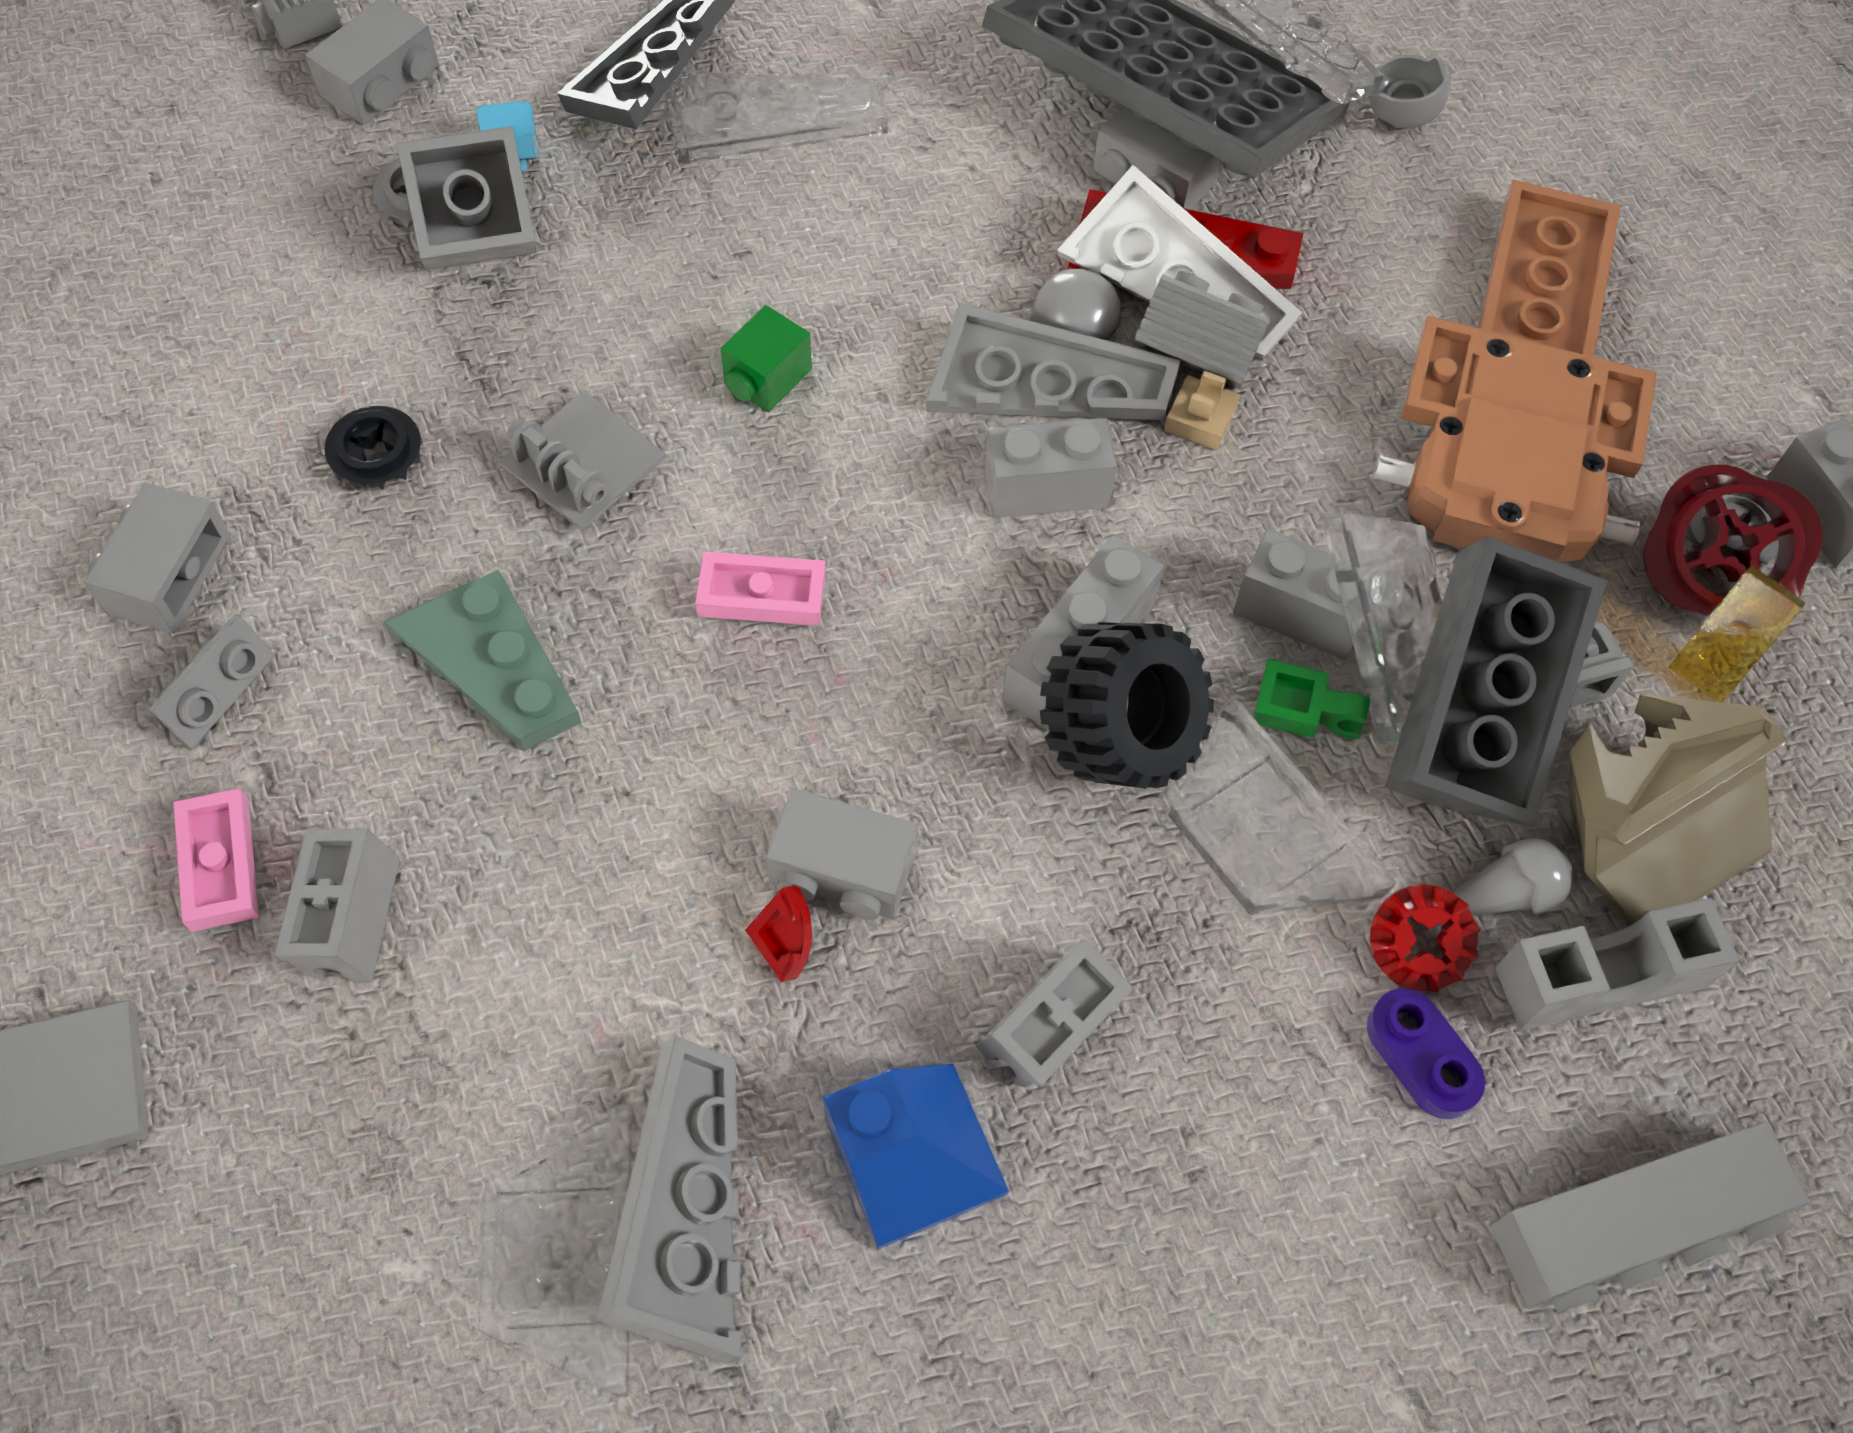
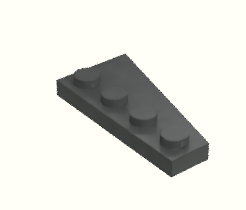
[557,0,735,130]

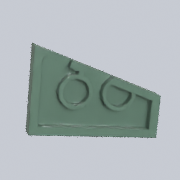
[384,569,582,751]

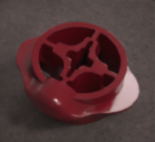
[1643,464,1822,629]

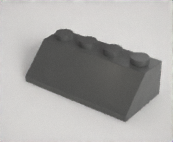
[1385,536,1608,826]

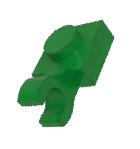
[1252,659,1371,739]

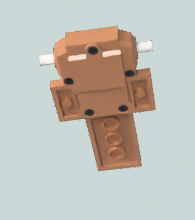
[1373,180,1657,563]

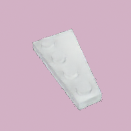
[1057,165,1302,360]

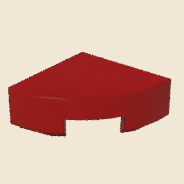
[745,885,812,983]

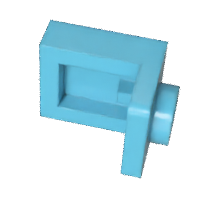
[477,101,540,170]

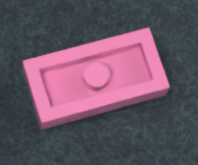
[695,551,826,626]
[173,788,260,932]

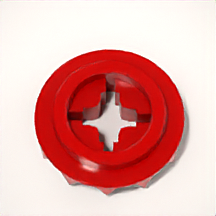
[1370,884,1481,993]

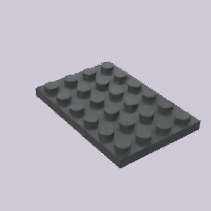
[982,0,1353,178]

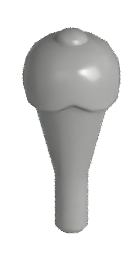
[1407,837,1572,934]

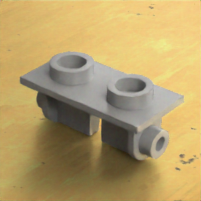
[143,614,275,750]

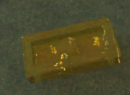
[1668,565,1806,702]

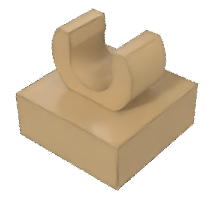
[1164,371,1241,451]

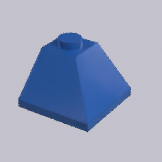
[823,1064,1009,1250]

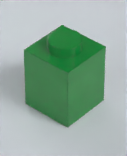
[720,304,812,412]

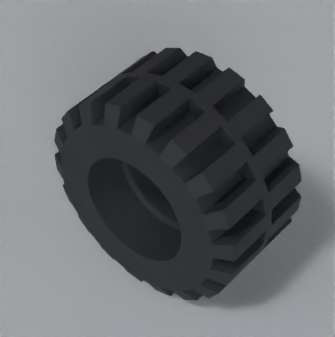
[1040,622,1214,789]

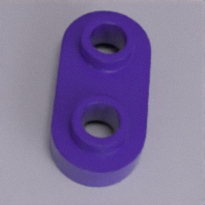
[1367,988,1485,1119]

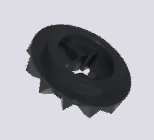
[324,406,423,490]

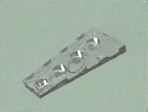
[1200,0,1385,104]

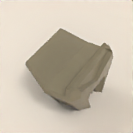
[1570,693,1786,926]

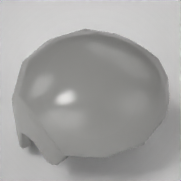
[1368,55,1451,128]
[1030,269,1122,340]

